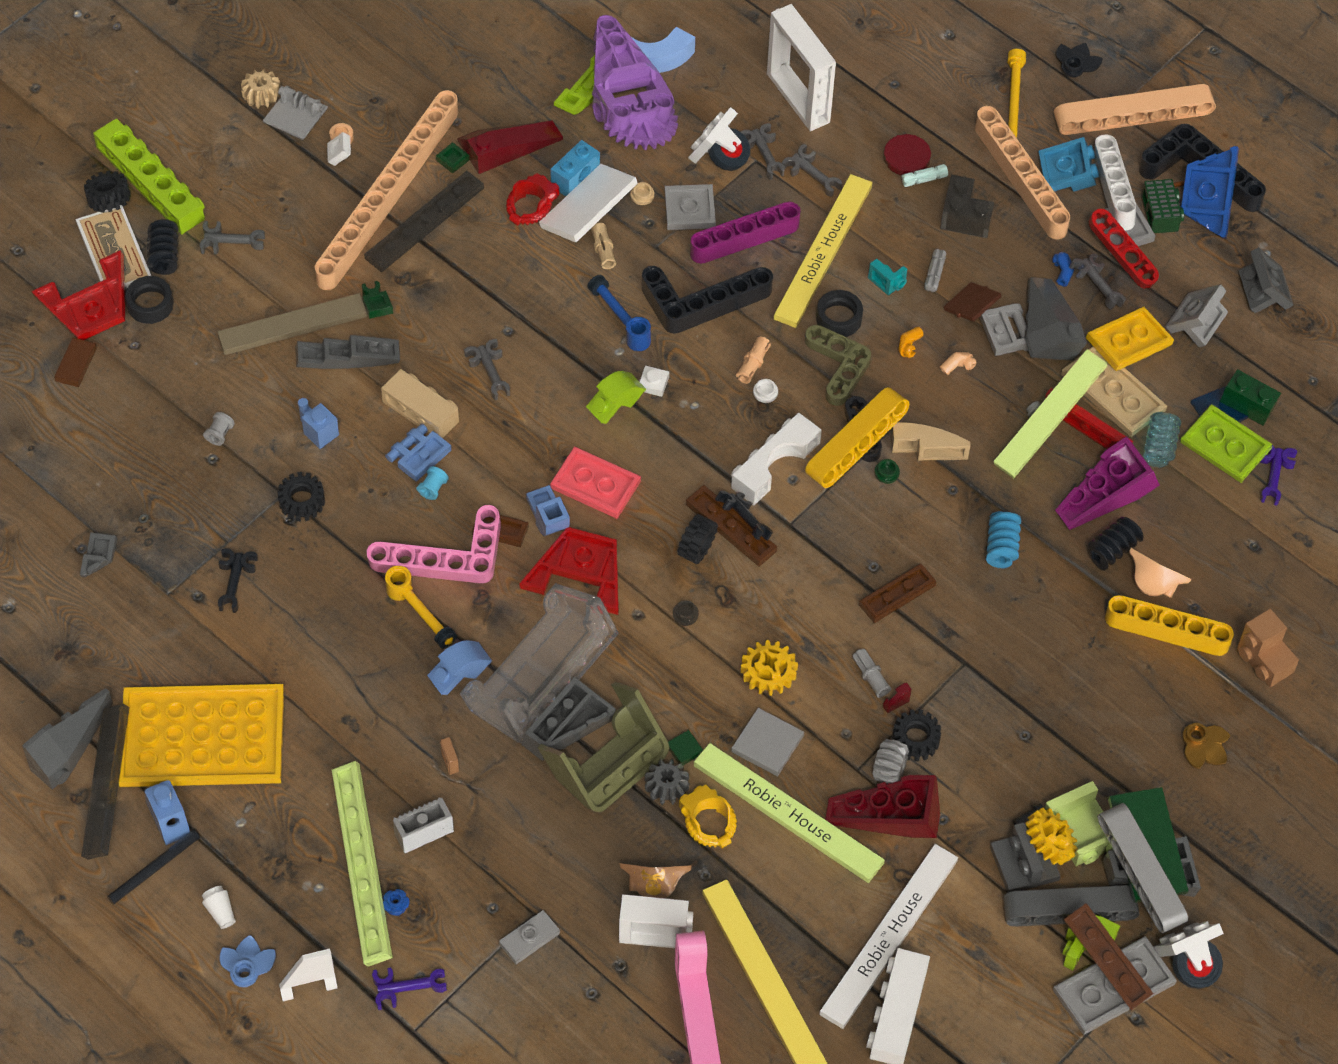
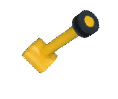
[385,566,457,649]

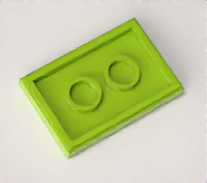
[1180,404,1272,483]

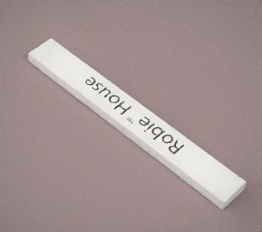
[820,844,958,1029]

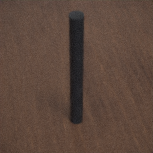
[107,829,200,905]

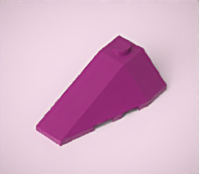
[1055,436,1160,530]

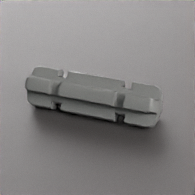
[924,249,946,292]

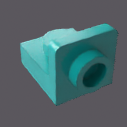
[868,259,908,296]

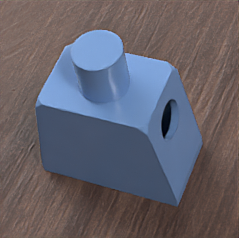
[144,780,190,845]

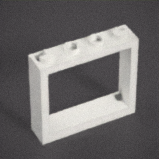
[767,4,836,131]

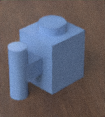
[298,398,339,449]

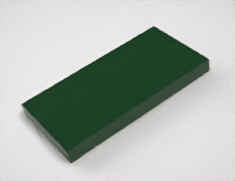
[1108,787,1189,903]

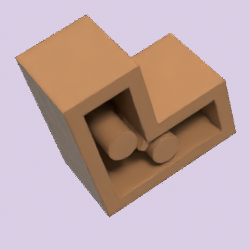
[1237,609,1299,687]

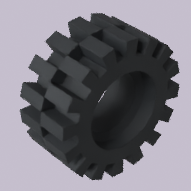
[84,171,131,213]
[277,472,325,522]
[677,514,718,564]
[892,709,941,761]

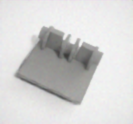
[263,86,328,140]

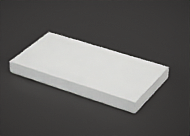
[539,164,638,242]

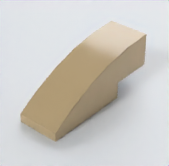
[891,422,970,461]

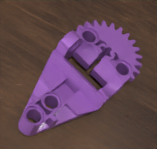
[592,15,678,150]

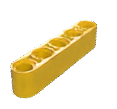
[805,387,910,488]
[1105,595,1234,656]

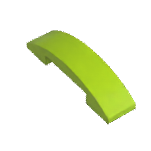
[554,55,595,115]

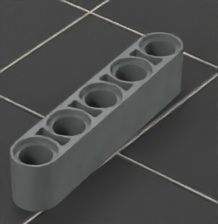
[1003,885,1140,927]

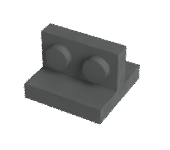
[1239,247,1294,313]
[990,823,1060,893]

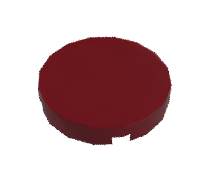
[883,134,931,175]

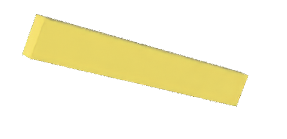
[702,880,827,1064]

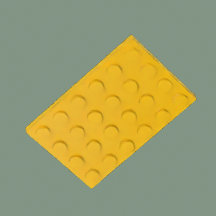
[118,684,284,787]

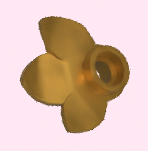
[1182,723,1230,769]

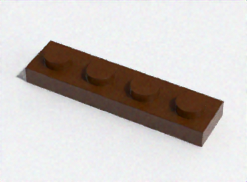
[686,485,777,567]
[1064,903,1154,1011]

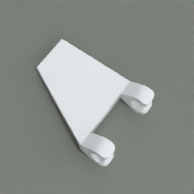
[279,949,337,1001]

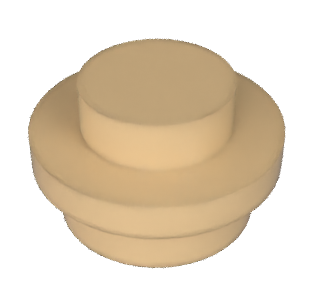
[630,182,654,205]

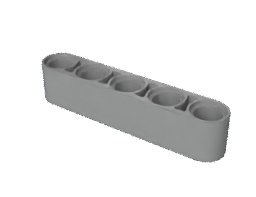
[1097,803,1188,933]

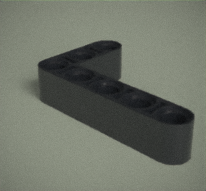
[1139,124,1266,212]
[642,266,773,334]

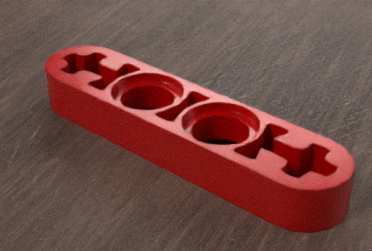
[1088,209,1159,289]

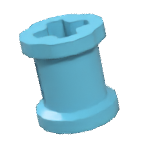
[417,466,449,500]

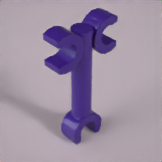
[1260,445,1297,506]
[372,968,447,1010]

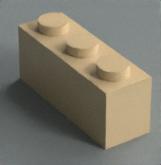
[381,369,459,438]

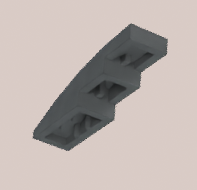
[295,335,400,369]

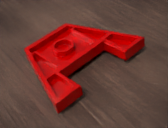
[31,250,125,340]
[519,527,619,615]

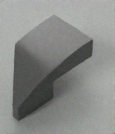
[80,533,117,577]

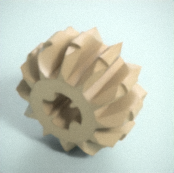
[241,69,281,109]

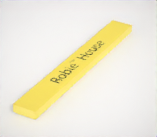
[774,174,872,328]

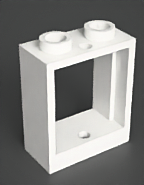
[619,894,693,948]

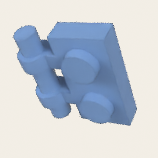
[385,424,452,481]

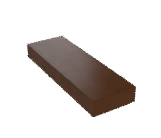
[859,563,937,624]

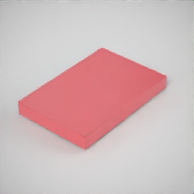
[550,446,641,519]

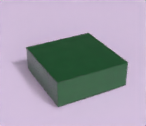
[436,142,470,174]
[668,730,703,765]

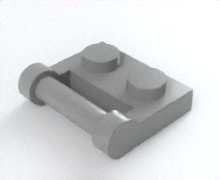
[979,303,1029,356]

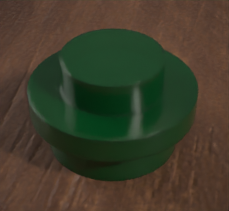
[874,459,900,484]

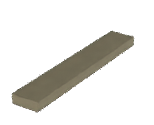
[217,293,367,355]

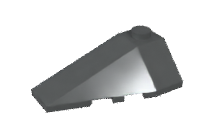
[1025,277,1087,361]
[22,688,113,790]

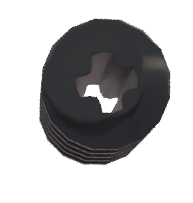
[147,219,178,275]
[1087,517,1144,571]

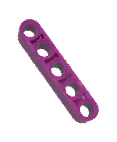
[690,202,801,264]

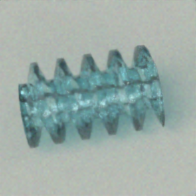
[1143,412,1182,468]

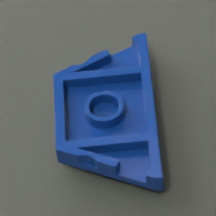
[1181,146,1239,239]

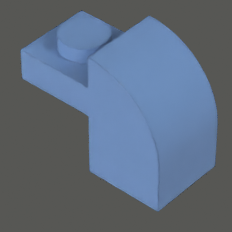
[526,485,570,536]
[427,640,492,695]

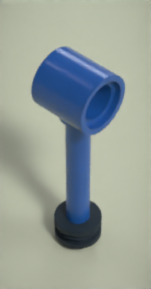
[587,275,651,351]

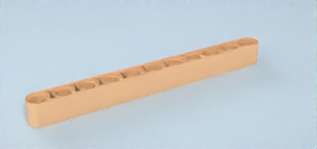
[315,90,458,290]

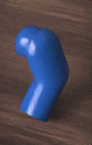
[1052,252,1074,287]

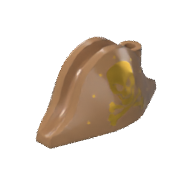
[620,863,692,899]

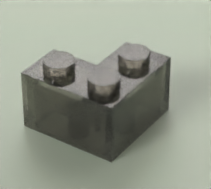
[940,174,994,238]

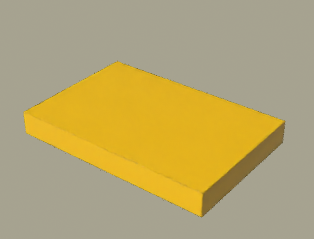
[1086,307,1174,371]

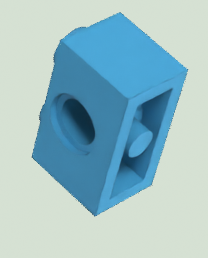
[551,140,600,196]

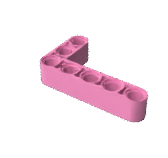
[367,505,501,583]
[675,930,721,1064]

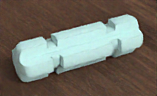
[902,164,948,187]

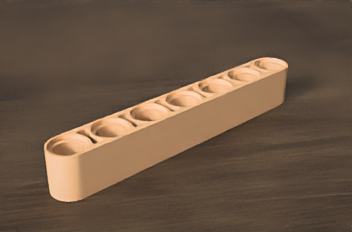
[1053,84,1216,135]
[975,106,1070,239]

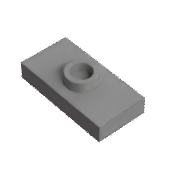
[499,910,560,965]

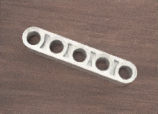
[1094,135,1136,231]

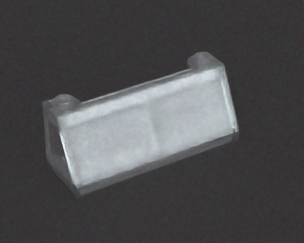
[460,583,619,744]

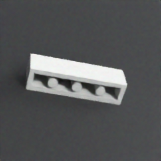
[867,948,930,1064]

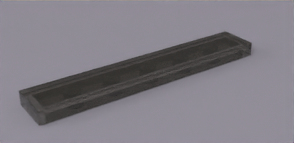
[364,170,484,272]
[81,704,130,860]

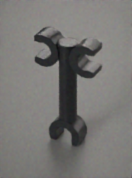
[715,491,773,541]
[218,548,258,613]

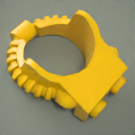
[679,785,737,849]

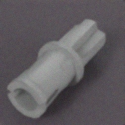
[853,649,891,698]

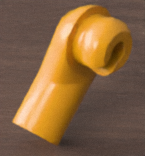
[898,327,923,358]

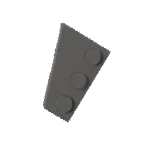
[522,677,616,761]
[1102,836,1201,897]

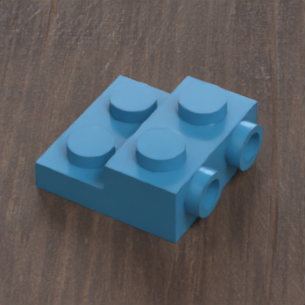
[1039,137,1099,192]

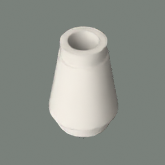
[202,886,236,929]

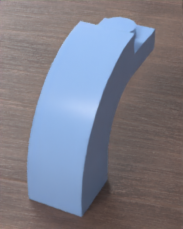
[631,27,695,73]

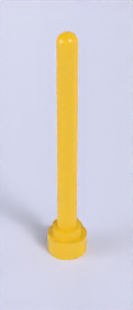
[1007,49,1026,138]

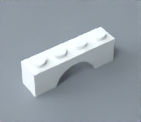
[731,413,821,505]

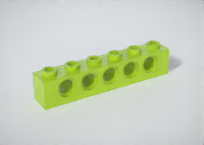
[93,118,205,235]

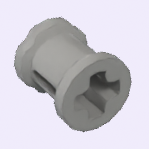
[203,412,235,446]

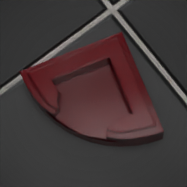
[883,682,912,714]

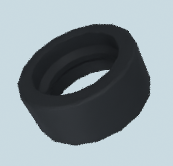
[125,276,174,324]
[816,290,863,337]

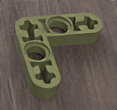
[805,325,871,406]

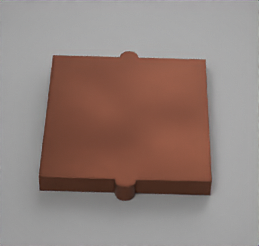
[944,282,1002,322]

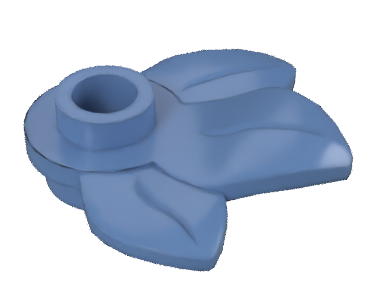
[220,935,276,987]

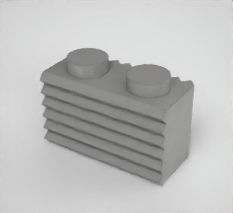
[393,798,454,853]

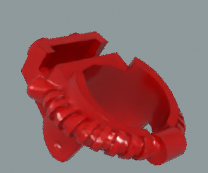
[506,173,559,226]

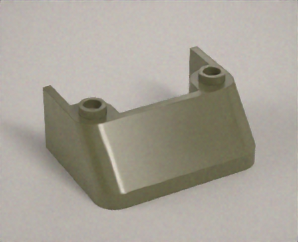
[538,682,669,812]

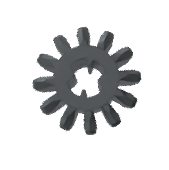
[644,759,689,805]

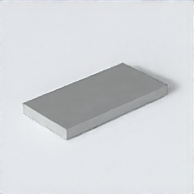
[1053,936,1177,1035]

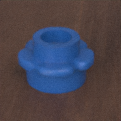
[383,889,409,916]

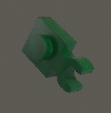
[362,281,393,319]

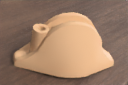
[1129,548,1191,598]

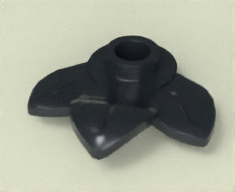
[1056,43,1103,77]

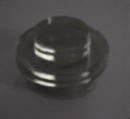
[673,600,699,626]

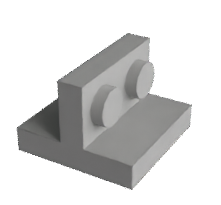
[1165,284,1228,347]

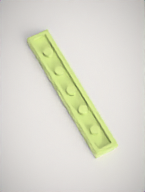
[994,349,1107,479]

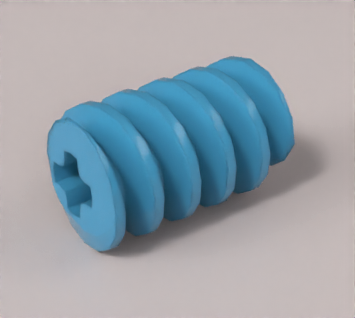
[986,511,1021,569]

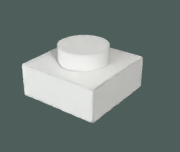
[327,132,351,166]
[640,366,669,397]

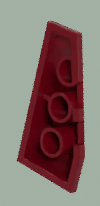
[457,120,563,174]
[825,775,940,838]

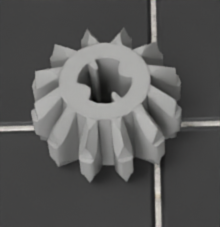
[872,739,909,784]

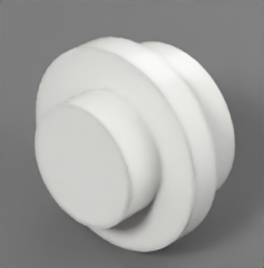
[753,379,778,403]

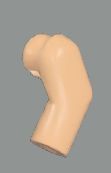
[939,352,976,376]

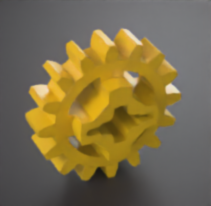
[741,640,798,696]
[1026,807,1078,865]

